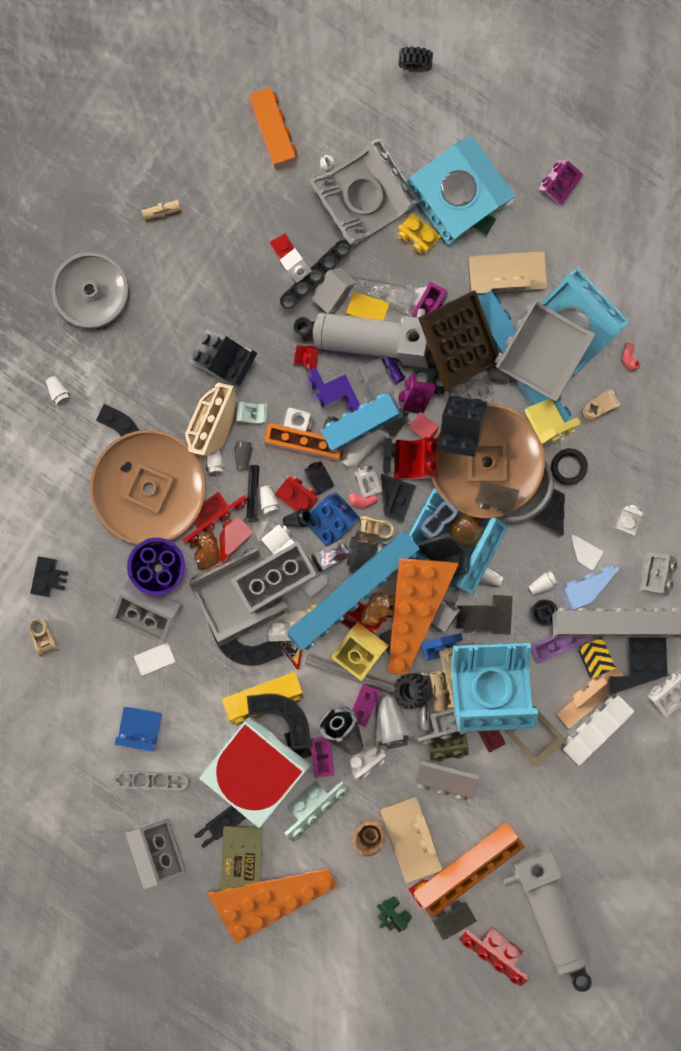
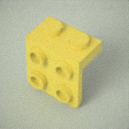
[525,399,581,444]

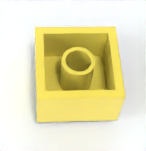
[331,622,389,681]

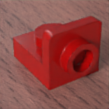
[269,233,297,263]
[293,345,319,369]

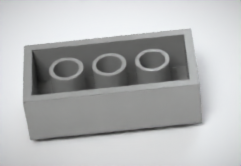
[231,541,320,614]

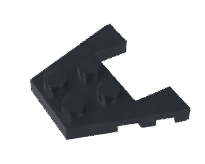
[609,638,668,695]

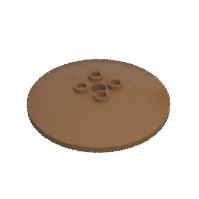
[432,403,545,519]
[90,430,206,545]

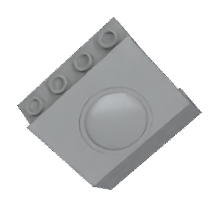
[310,138,420,245]

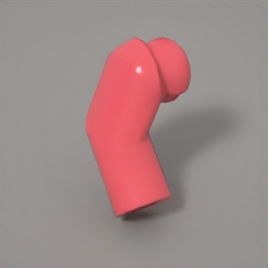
[622,343,641,371]
[349,493,378,509]

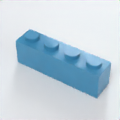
[321,393,403,453]

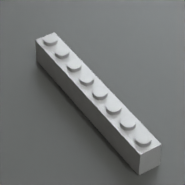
[552,608,681,638]

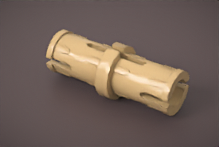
[142,199,182,221]
[430,671,447,712]

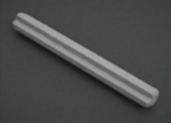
[304,655,396,694]

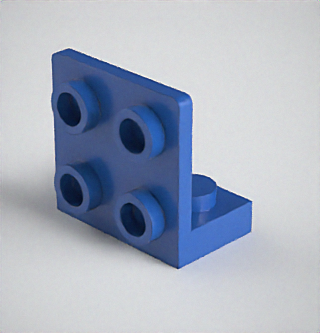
[308,491,360,547]
[115,707,162,752]

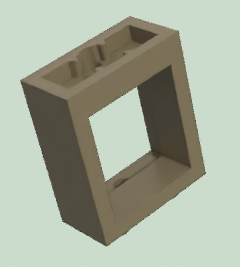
[505,706,566,767]

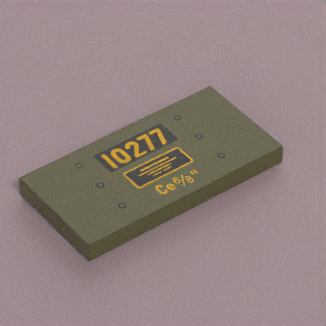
[220,826,263,891]

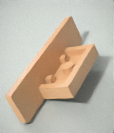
[556,666,624,728]

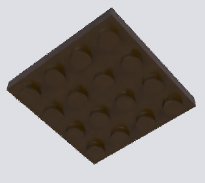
[418,290,499,390]

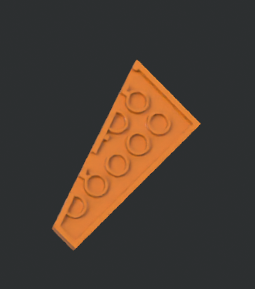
[387,558,458,674]
[207,868,338,944]

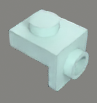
[236,402,267,424]

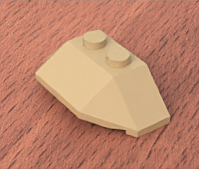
[185,383,237,457]

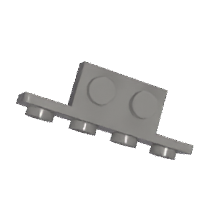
[417,708,471,745]

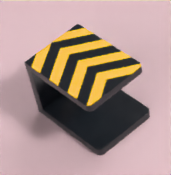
[577,637,615,678]

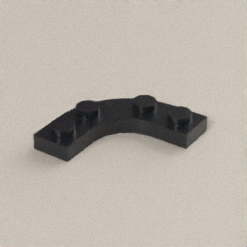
[96,404,139,472]
[209,625,284,666]
[246,693,311,750]

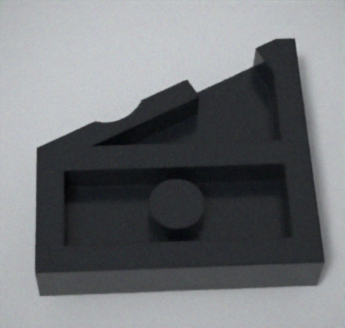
[380,474,416,522]
[530,488,565,537]

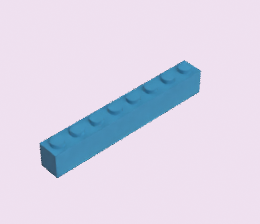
[479,290,572,423]
[285,531,420,651]

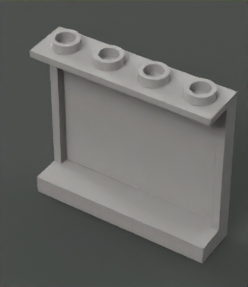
[495,300,596,402]
[188,548,289,646]

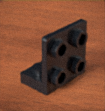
[417,533,470,577]

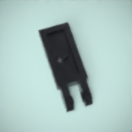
[194,805,246,848]

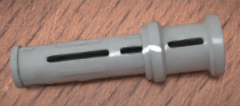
[418,672,432,731]

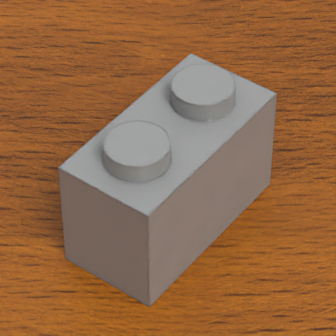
[312,267,357,314]

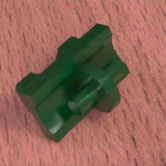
[376,896,412,933]

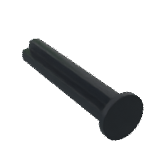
[244,465,260,522]

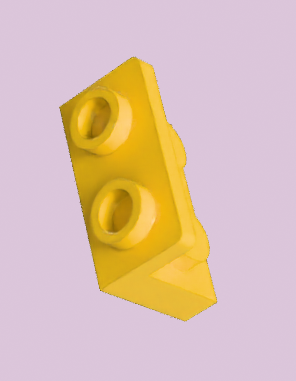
[398,212,441,255]

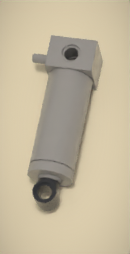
[293,309,431,368]
[503,849,593,992]

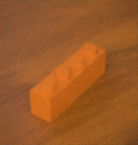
[249,87,298,169]
[264,423,342,462]

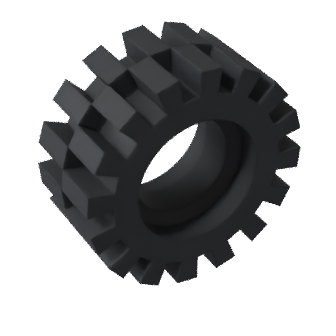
[398,46,433,72]
[394,673,431,710]

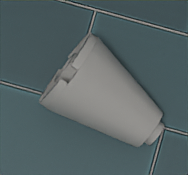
[376,694,414,750]

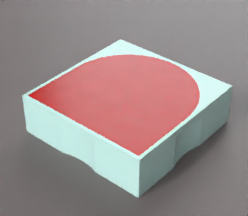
[199,716,310,828]

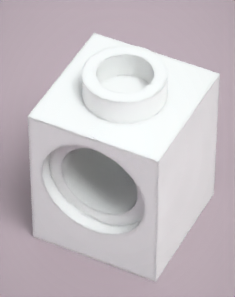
[280,249,312,283]
[283,408,314,432]

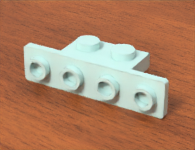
[285,781,350,842]

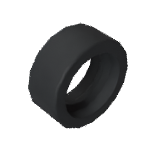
[551,448,588,485]

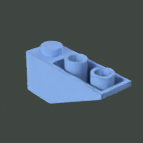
[563,565,619,610]

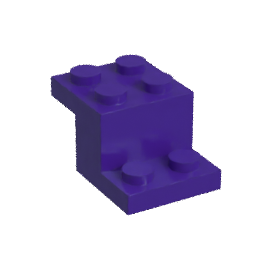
[308,367,360,413]

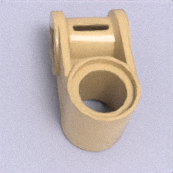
[583,389,621,420]
[356,516,394,540]
[29,619,58,657]

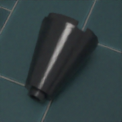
[319,706,363,755]

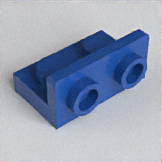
[421,633,463,661]

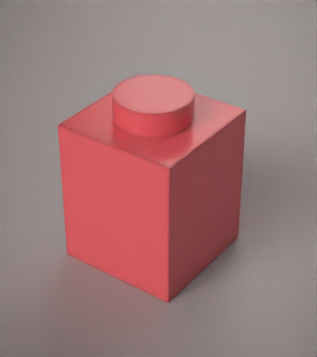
[408,412,438,439]

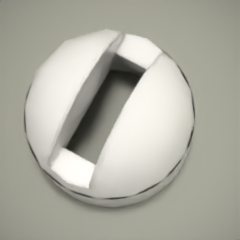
[320,155,335,171]

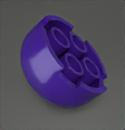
[127,537,186,596]

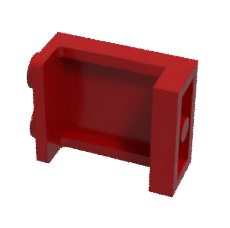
[394,437,439,480]

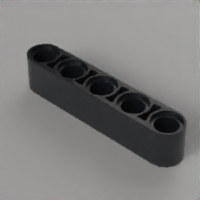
[280,240,352,313]

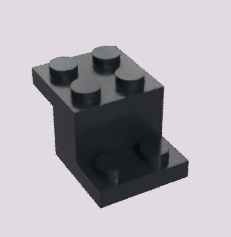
[188,330,257,387]
[436,396,487,457]

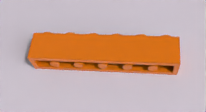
[414,823,525,918]

